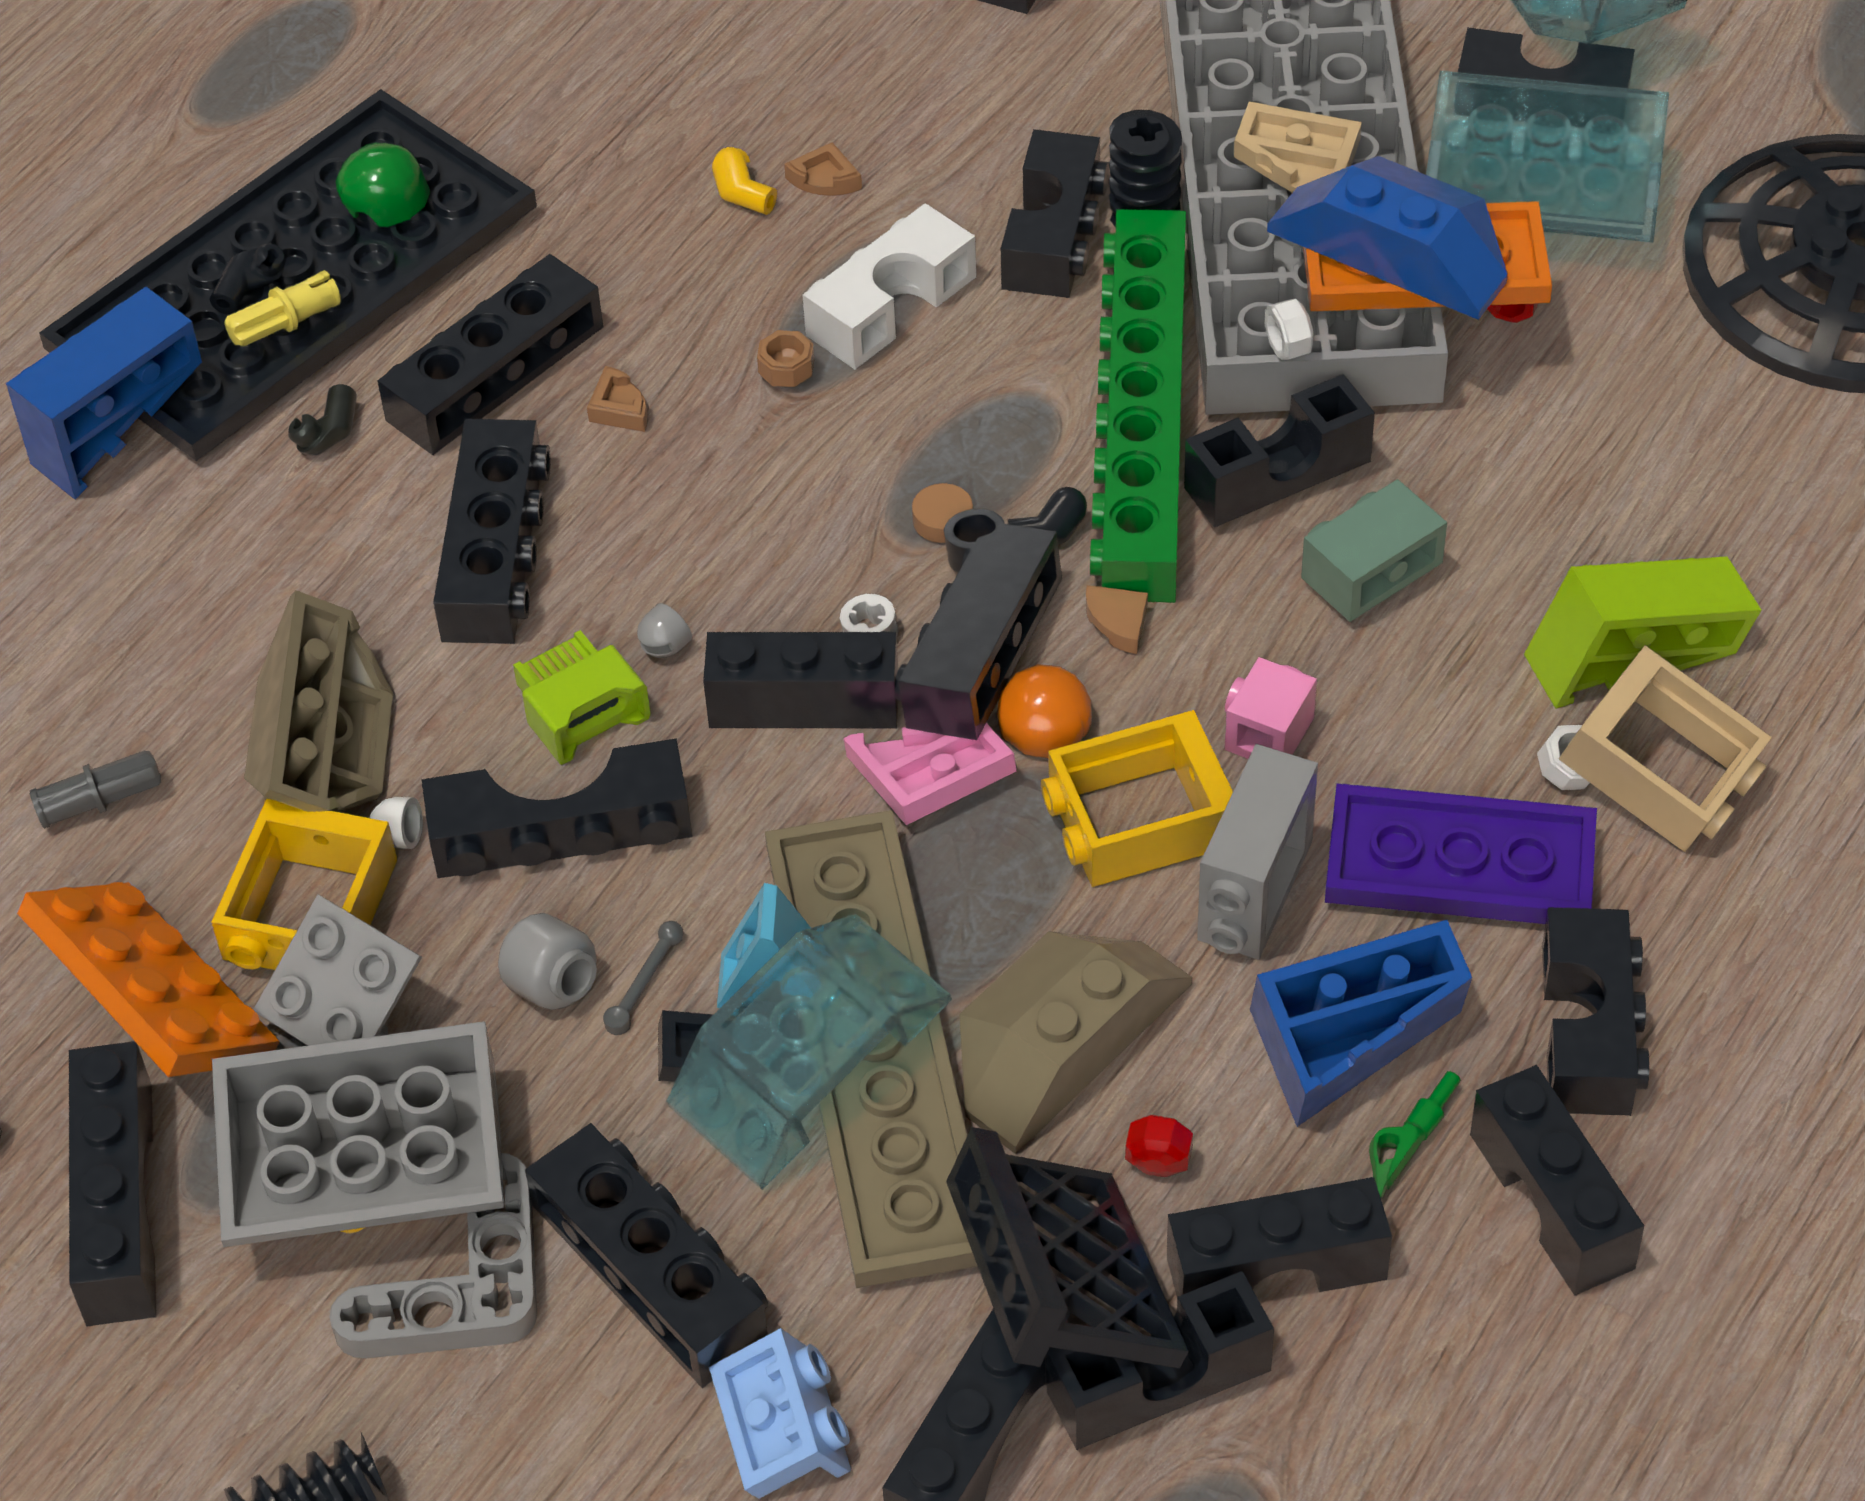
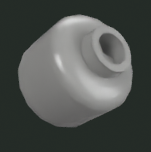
[498,913,597,1010]

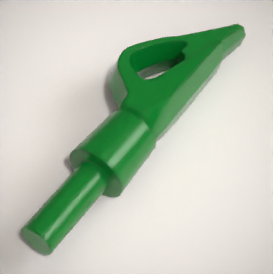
[1369,1071,1461,1200]

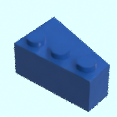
[6,287,202,500]
[1250,920,1472,1127]

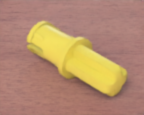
[224,270,341,346]

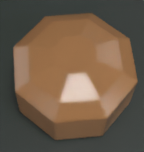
[757,330,815,387]

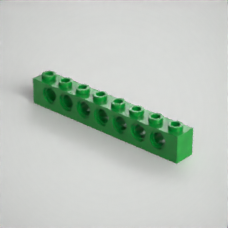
[1090,209,1186,603]

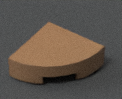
[784,142,862,196]
[587,366,648,432]
[1086,585,1148,654]

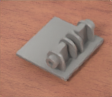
[253,894,422,1046]

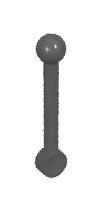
[603,921,684,1035]

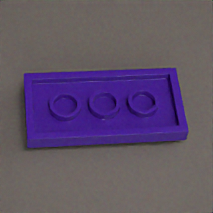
[1325,783,1597,924]

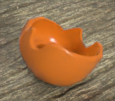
[997,664,1092,759]

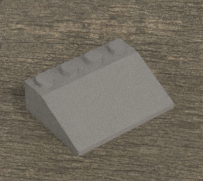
[212,1021,504,1247]

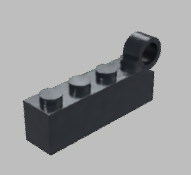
[894,509,1062,740]

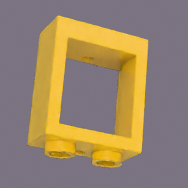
[1041,710,1233,887]
[211,799,397,970]

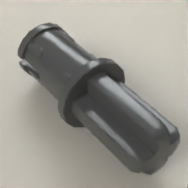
[29,750,161,829]

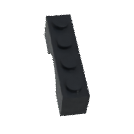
[421,738,692,879]
[69,1041,156,1327]
[882,1278,1086,1501]

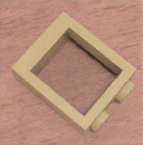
[1559,645,1772,852]

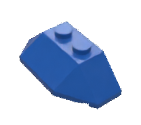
[1267,156,1508,320]

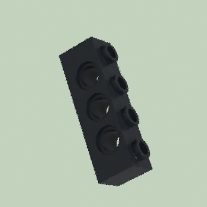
[377,254,604,455]
[433,419,551,644]
[525,1123,768,1388]

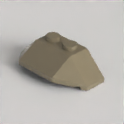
[244,590,393,812]
[959,931,1192,1154]

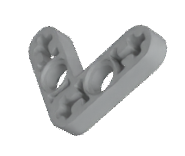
[329,1153,537,1359]

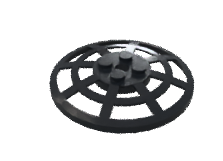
[1682,134,1865,393]

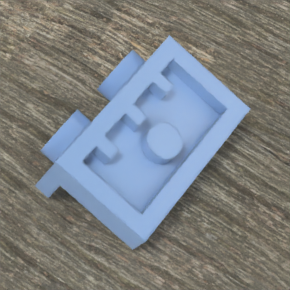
[709,1328,851,1499]

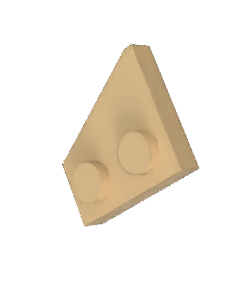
[1234,101,1362,193]

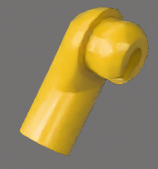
[712,147,777,215]

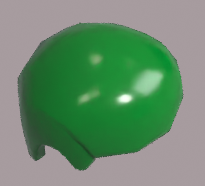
[336,142,431,227]

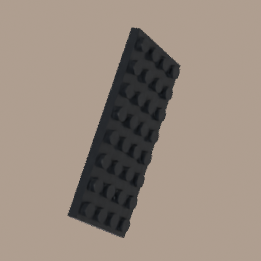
[39,89,537,461]

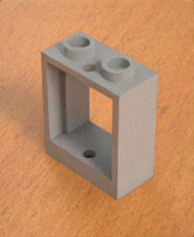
[1197,744,1318,960]

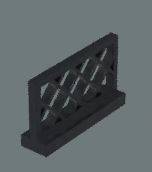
[946,1127,1188,1368]

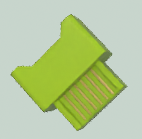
[513,630,651,765]

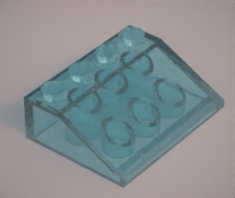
[1426,71,1669,243]

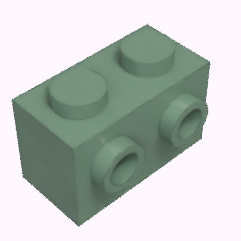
[1301,479,1447,622]

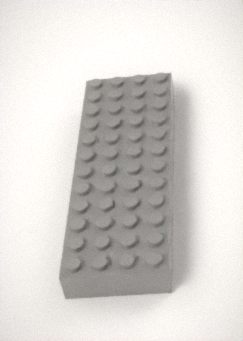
[1159,0,1448,415]

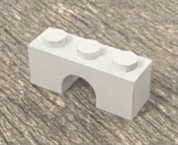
[803,203,976,370]

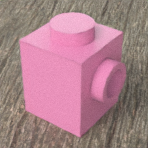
[1225,657,1317,759]

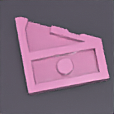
[843,723,1017,825]

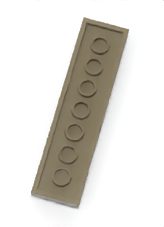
[765,810,977,1288]

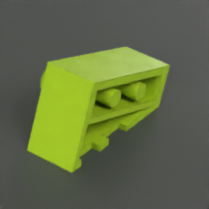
[1524,556,1762,709]

